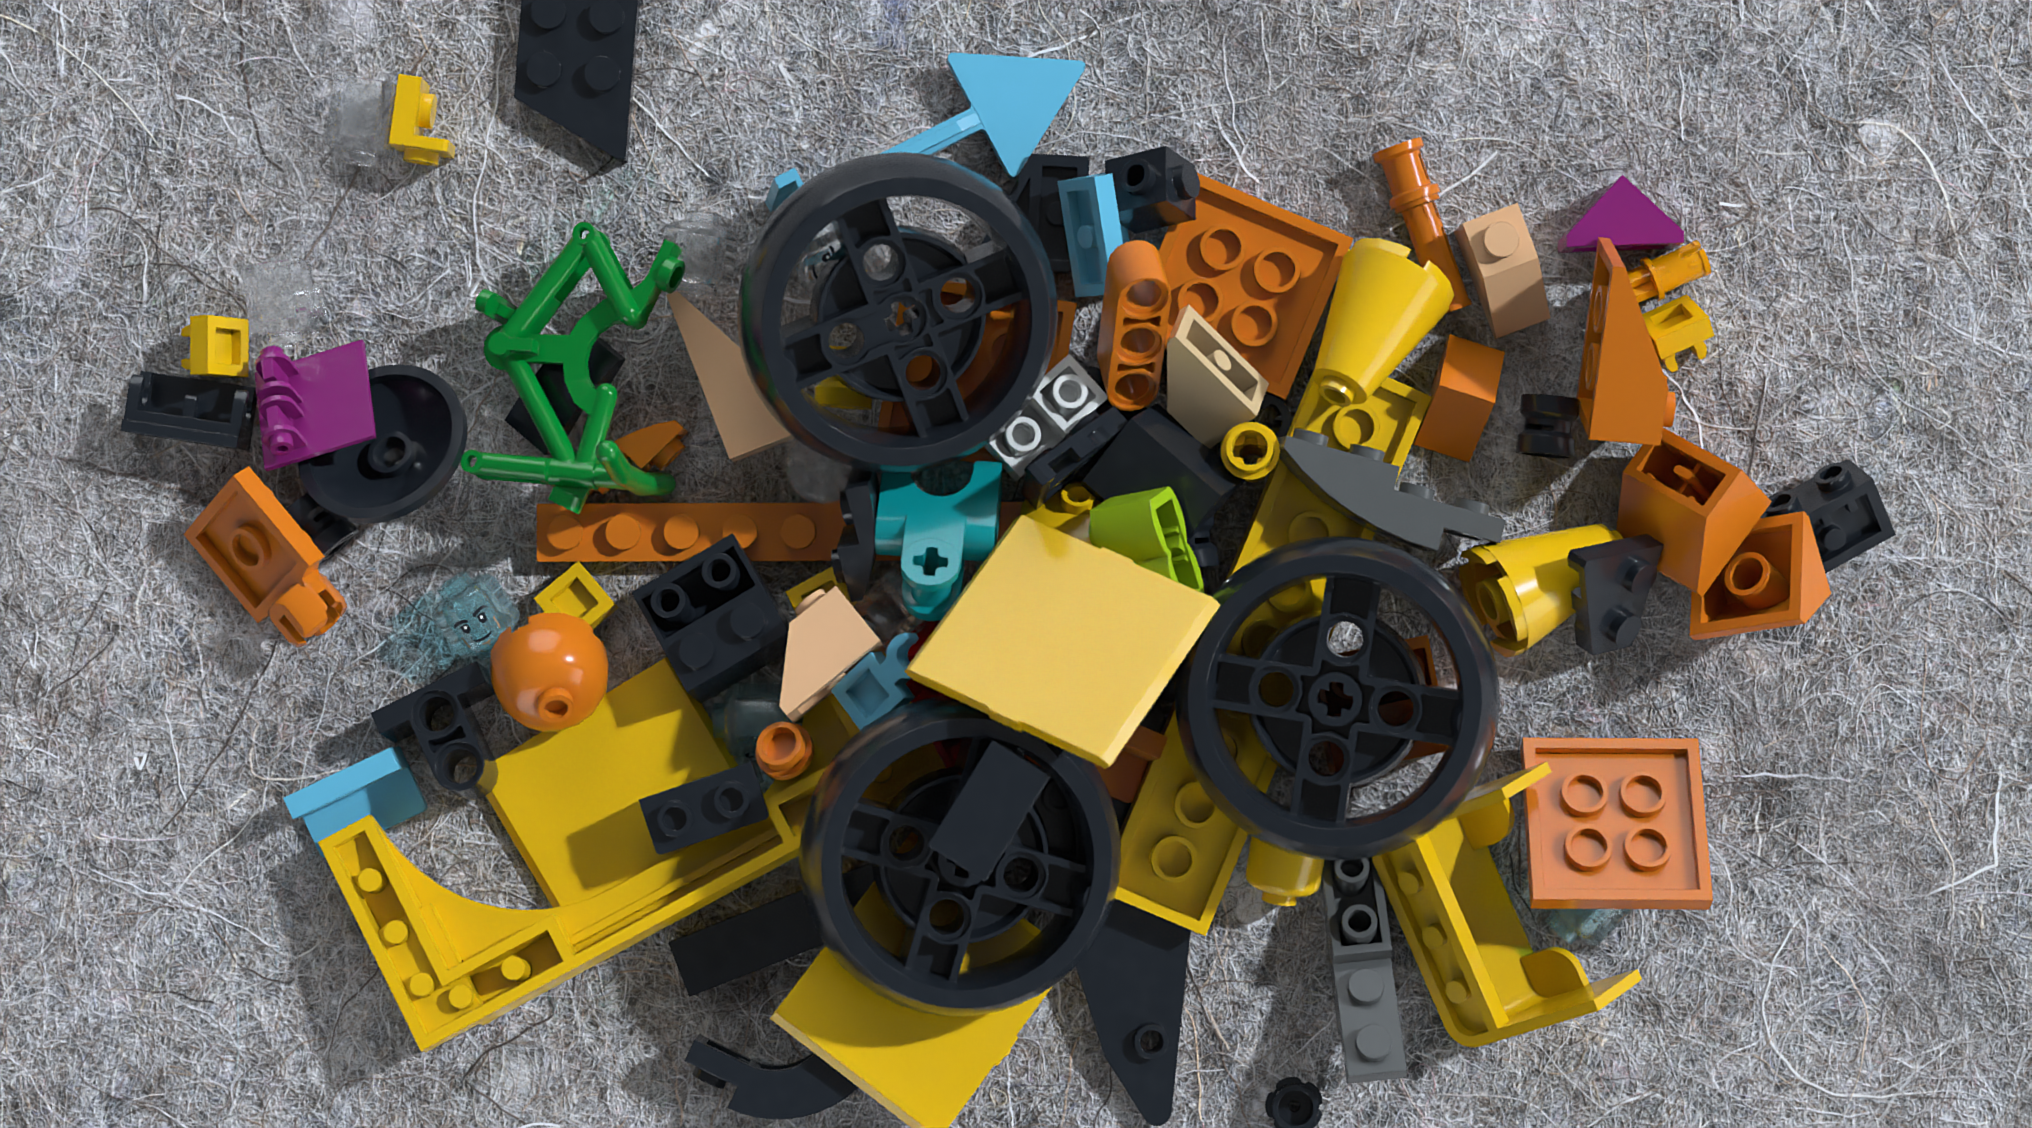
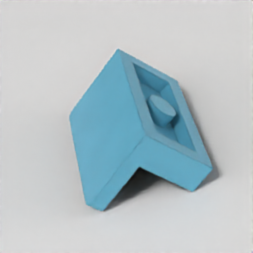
[1057,173,1129,297]
[283,746,428,857]

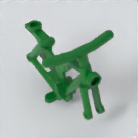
[460,222,685,515]

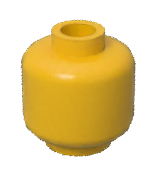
[1245,836,1324,906]

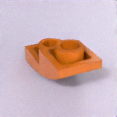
[589,420,688,496]

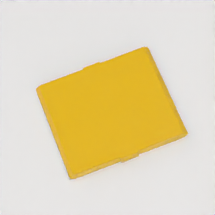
[904,515,1220,768]
[473,657,739,908]
[770,832,1053,1128]

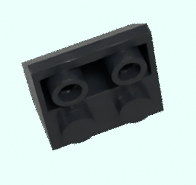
[631,533,789,704]

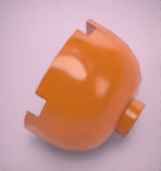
[490,613,609,732]

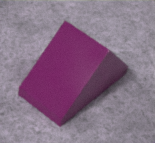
[1557,175,1684,254]

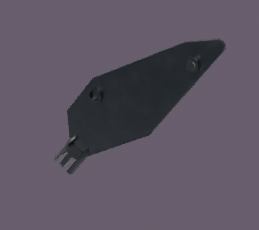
[1034,698,1191,1126]

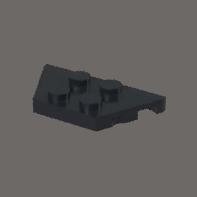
[514,0,641,163]

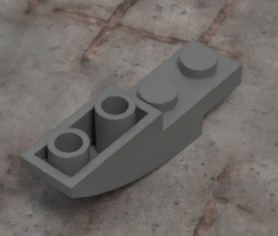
[1277,428,1506,551]
[1321,857,1407,1084]

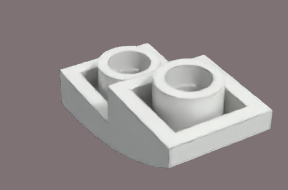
[985,354,1108,482]

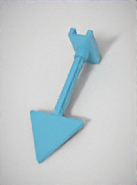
[765,53,1086,245]

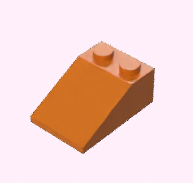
[1576,237,1676,446]

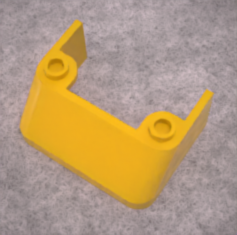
[1372,762,1642,1048]

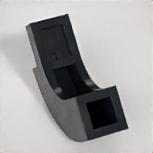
[684,1034,859,1120]

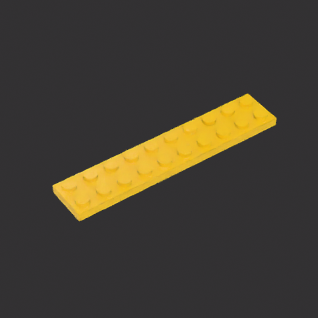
[1115,371,1431,936]

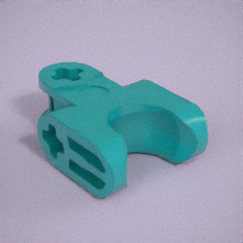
[875,461,1002,621]

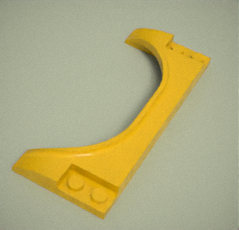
[318,567,946,1052]

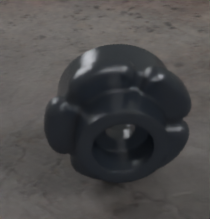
[1265,1077,1323,1128]

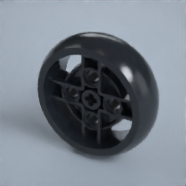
[737,152,1058,474]
[1175,536,1500,860]
[799,695,1121,1017]

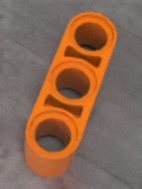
[1097,240,1171,411]

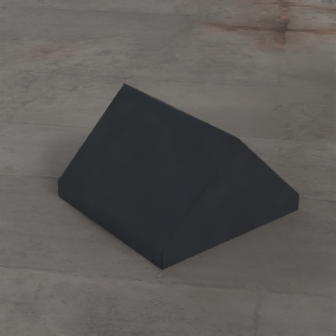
[1081,403,1245,543]

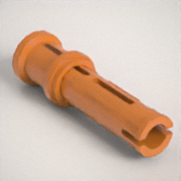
[1372,137,1472,314]

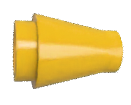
[1221,422,1280,482]

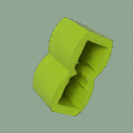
[1088,486,1204,593]

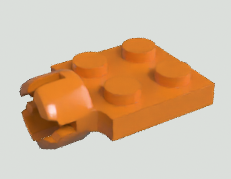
[183,466,347,648]

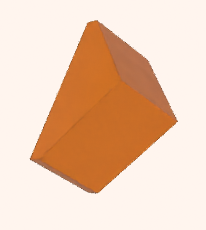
[1413,334,1505,463]

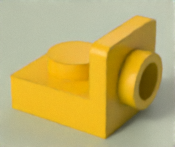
[389,74,456,166]

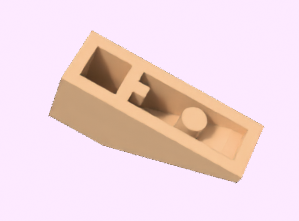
[666,291,795,462]

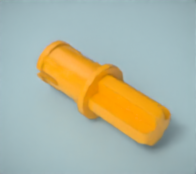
[1627,240,1711,303]

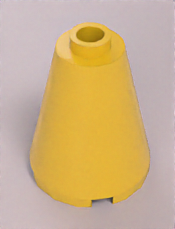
[1313,238,1454,407]
[1459,523,1623,657]

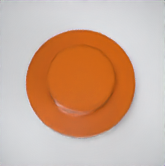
[755,722,815,780]

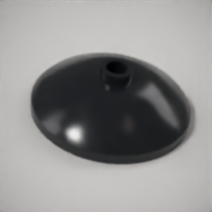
[298,364,468,524]

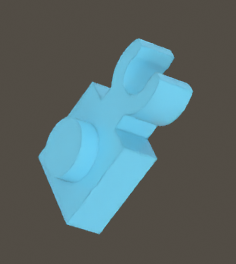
[831,633,919,730]

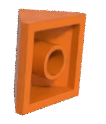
[1689,511,1831,640]

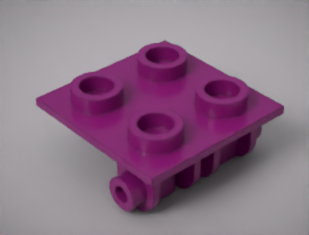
[255,339,376,471]

